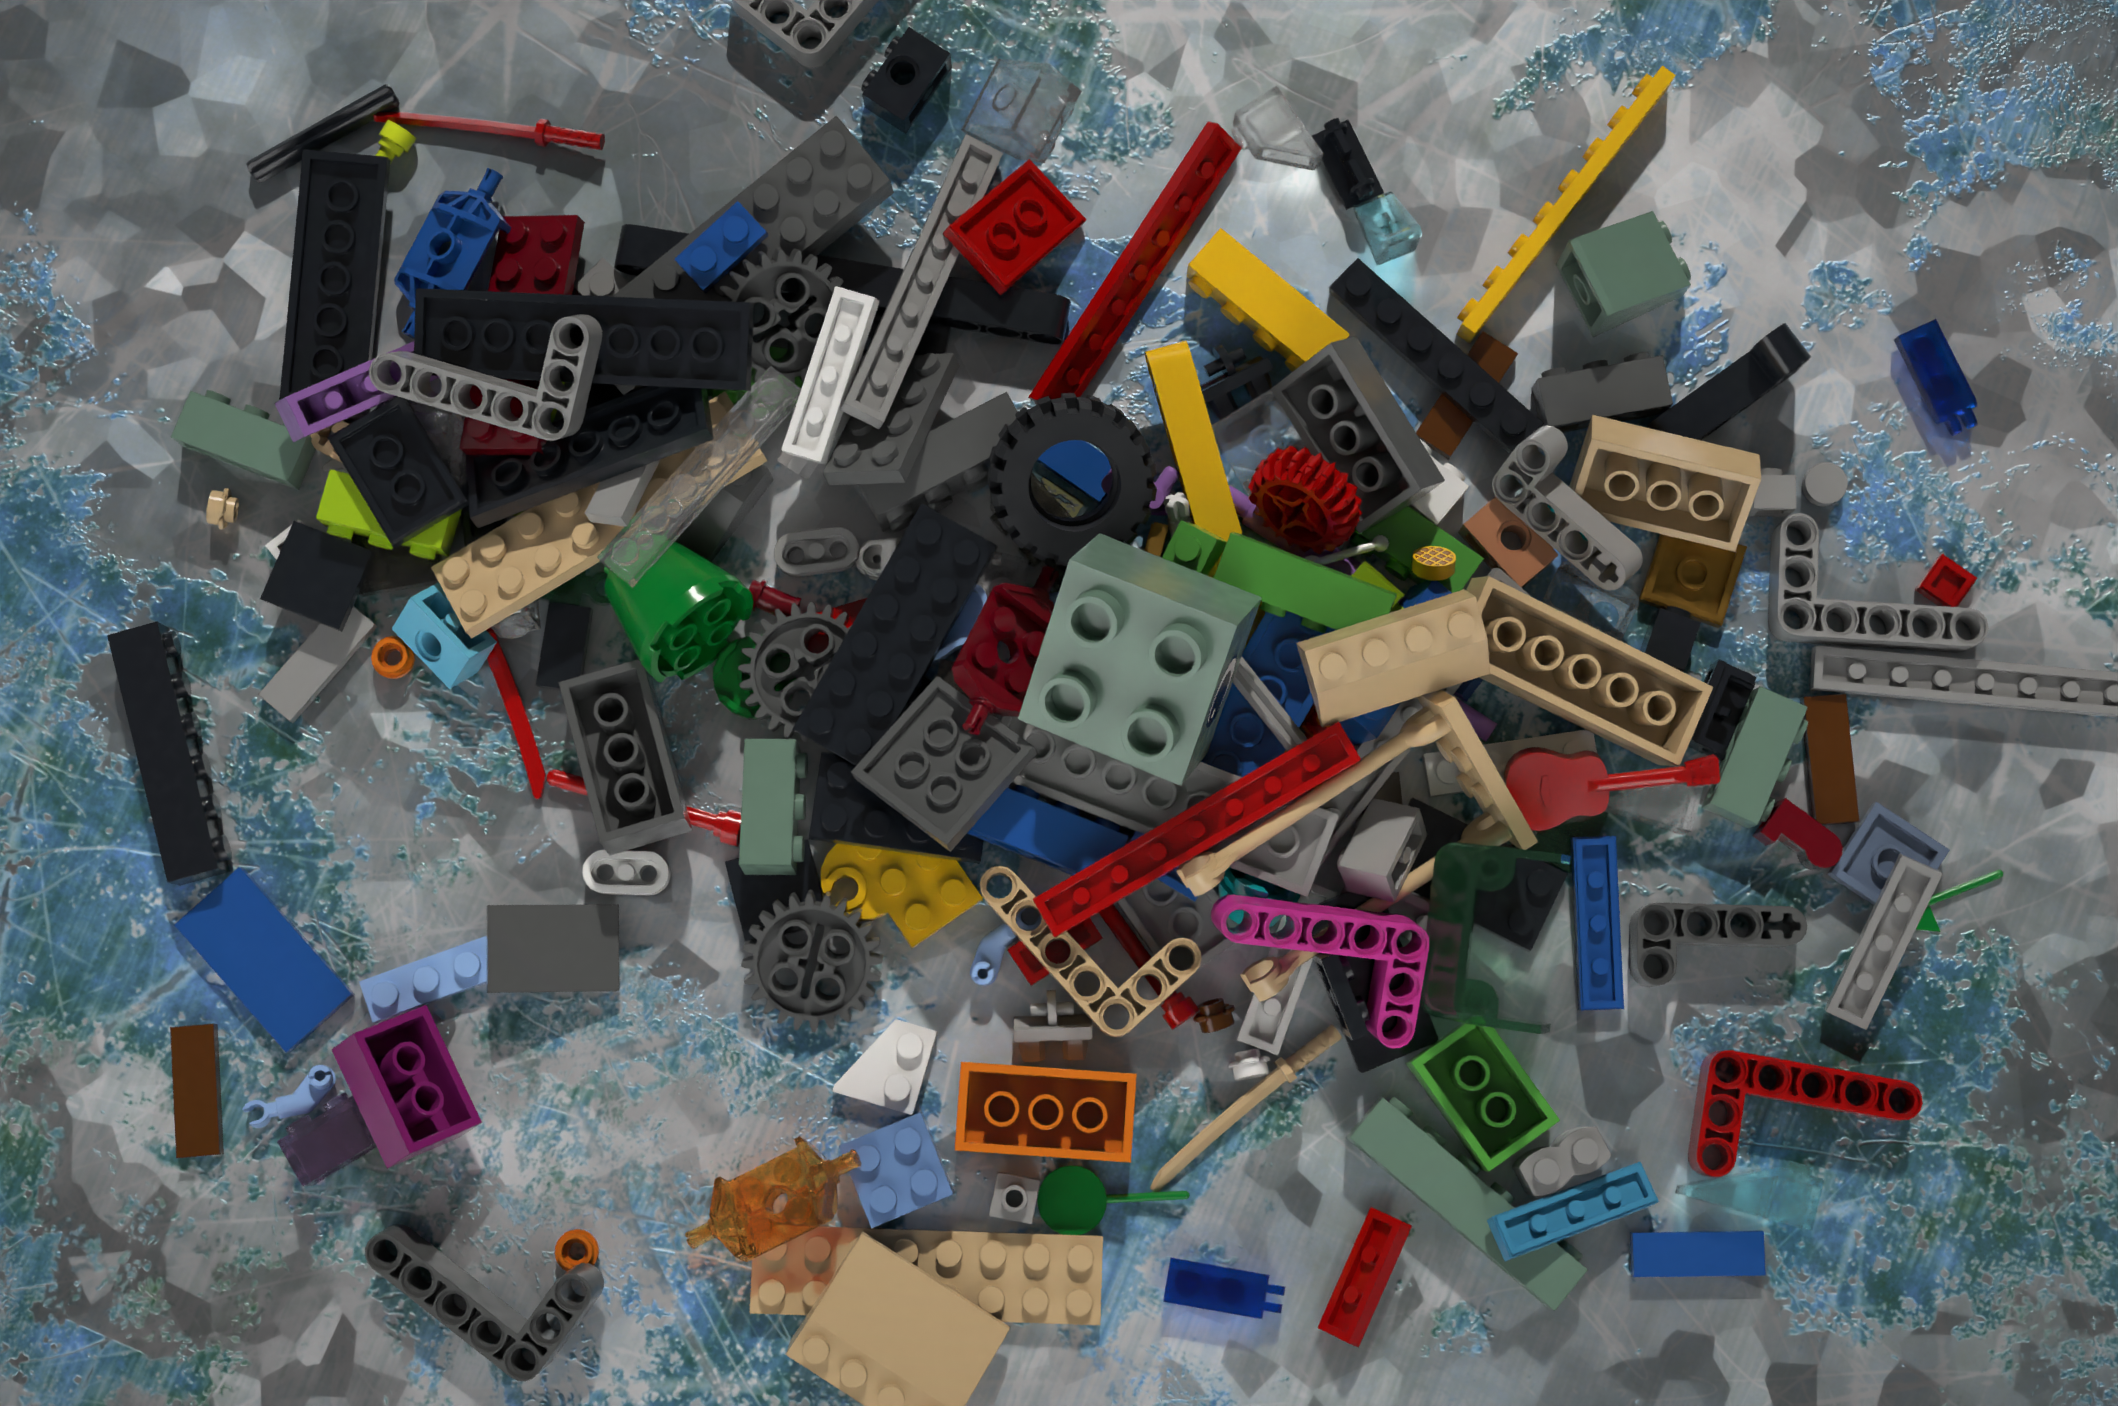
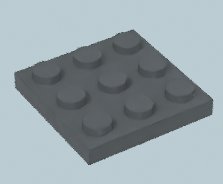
[851,676,1037,852]

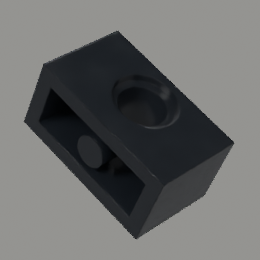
[861,27,952,134]

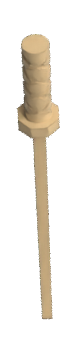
[1150,1024,1342,1192]

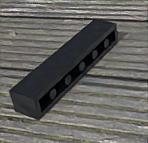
[107,621,232,886]

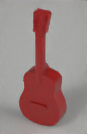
[1504,747,1720,831]

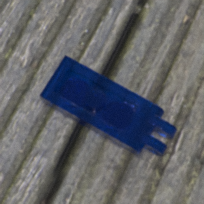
[1894,319,1978,436]
[1163,1257,1285,1319]

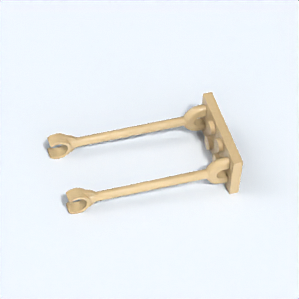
[1176,689,1538,1002]

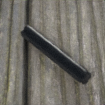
[246,84,400,183]

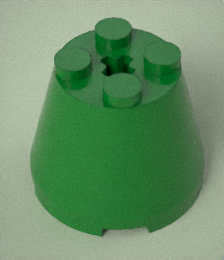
[604,529,753,683]

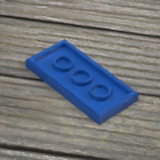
[174,867,355,1053]

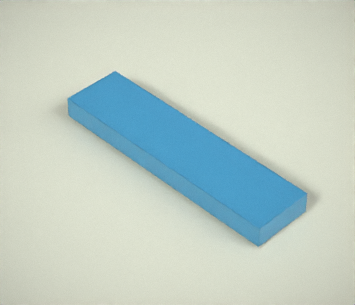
[1487,1162,1659,1262]

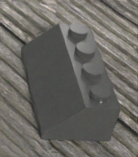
[1271,336,1445,533]

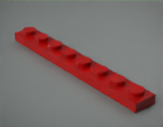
[1028,121,1242,405]
[1033,722,1361,938]

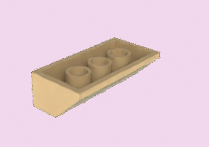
[1296,589,1490,727]

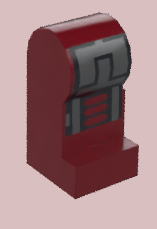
[1752,798,1843,871]

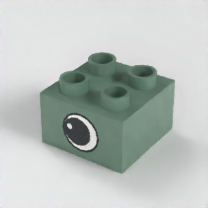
[1018,533,1262,786]

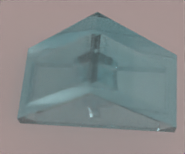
[1353,191,1422,266]

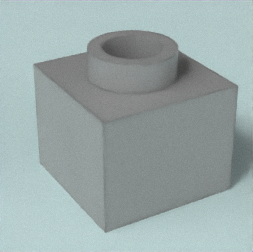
[1748,468,1796,517]
[989,1172,1041,1224]

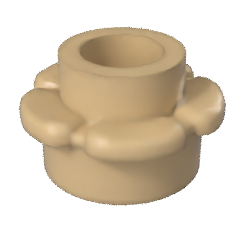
[206,488,239,529]

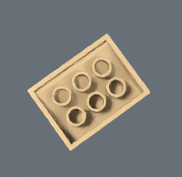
[786,1231,1010,1406]

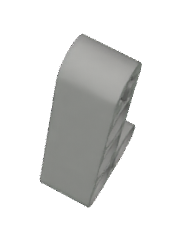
[1492,425,1643,591]

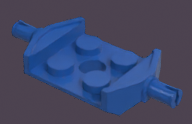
[394,168,511,339]

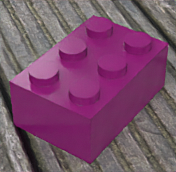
[332,1005,482,1169]

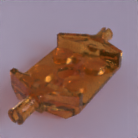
[685,1136,861,1262]

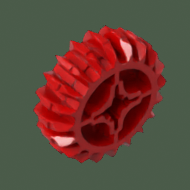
[1248,445,1362,554]

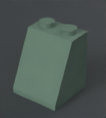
[1556,211,1691,338]

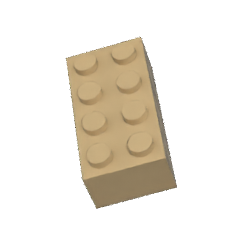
[1569,415,1761,552]

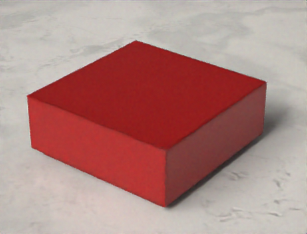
[1915,554,1977,607]

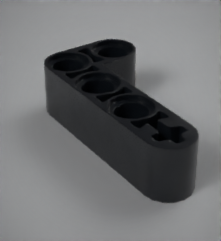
[1646,323,1811,441]

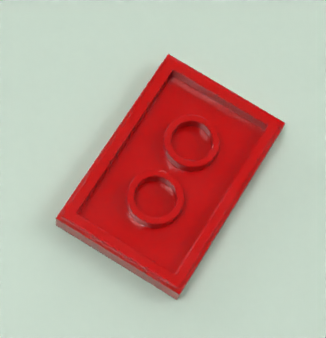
[943,159,1086,296]

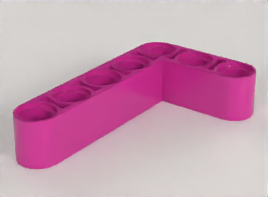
[1211,895,1429,1049]

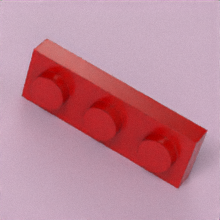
[1317,1207,1412,1348]

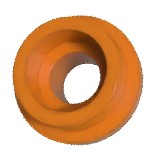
[371,636,415,679]
[555,1229,599,1271]

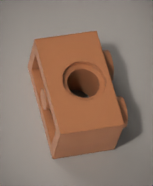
[1458,496,1558,588]

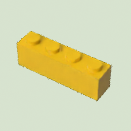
[1186,228,1350,372]

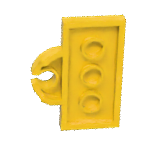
[821,843,983,949]

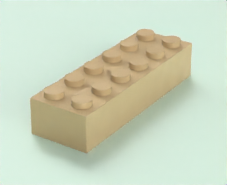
[1466,576,1713,766]

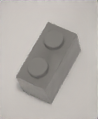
[1337,798,1427,902]

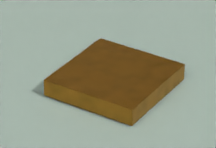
[1638,534,1747,628]

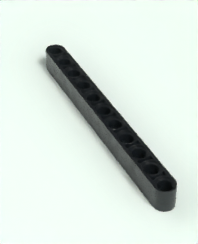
[614,224,1071,345]

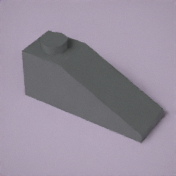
[672,465,774,562]

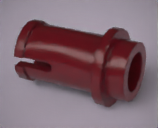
[749,579,802,617]

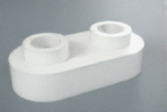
[582,850,671,895]

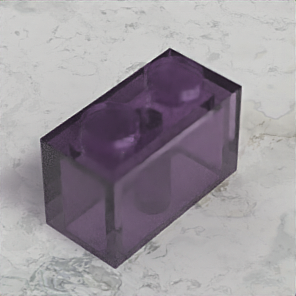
[277,1093,377,1187]

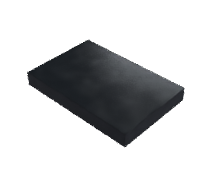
[327,396,469,548]

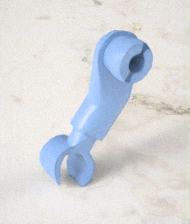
[970,908,1042,986]
[242,1064,336,1128]

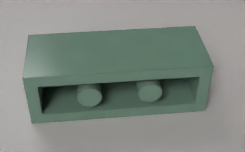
[171,390,316,490]
[1701,686,1808,829]
[739,739,808,875]

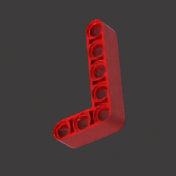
[1688,1050,1923,1177]

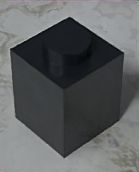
[1640,606,1701,672]

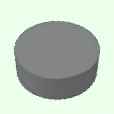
[1802,462,1848,507]

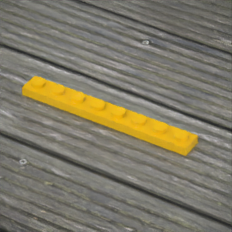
[1457,65,1676,344]

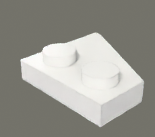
[832,1019,938,1115]

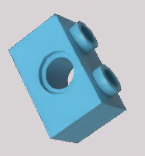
[392,582,497,689]

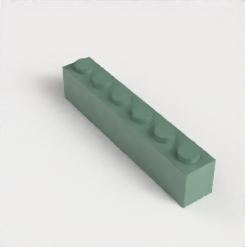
[1346,1096,1588,1311]

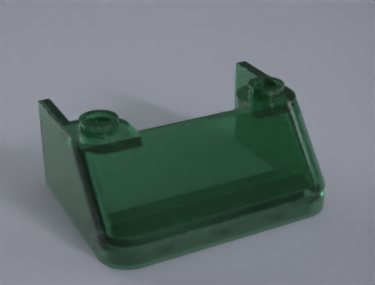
[1420,842,1571,1034]

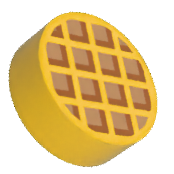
[1412,546,1456,581]

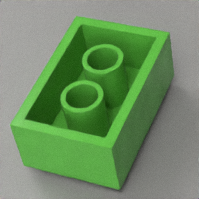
[1405,1012,1560,1172]

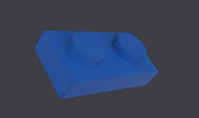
[675,201,769,294]

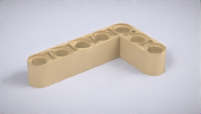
[980,866,1202,1037]

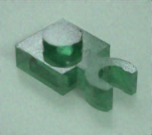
[537,570,610,606]

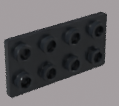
[1312,892,1438,1073]

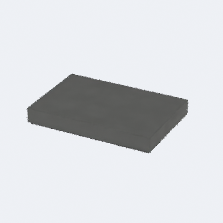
[487,904,619,993]

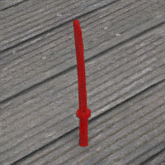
[373,111,605,150]
[486,624,546,799]

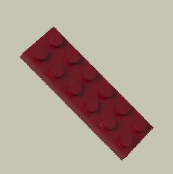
[459,215,585,455]

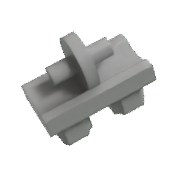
[1013,990,1093,1062]

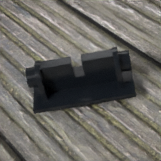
[1311,118,1384,210]

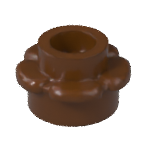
[1193,998,1235,1033]

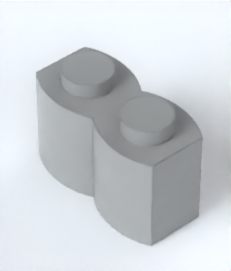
[1512,1126,1612,1196]

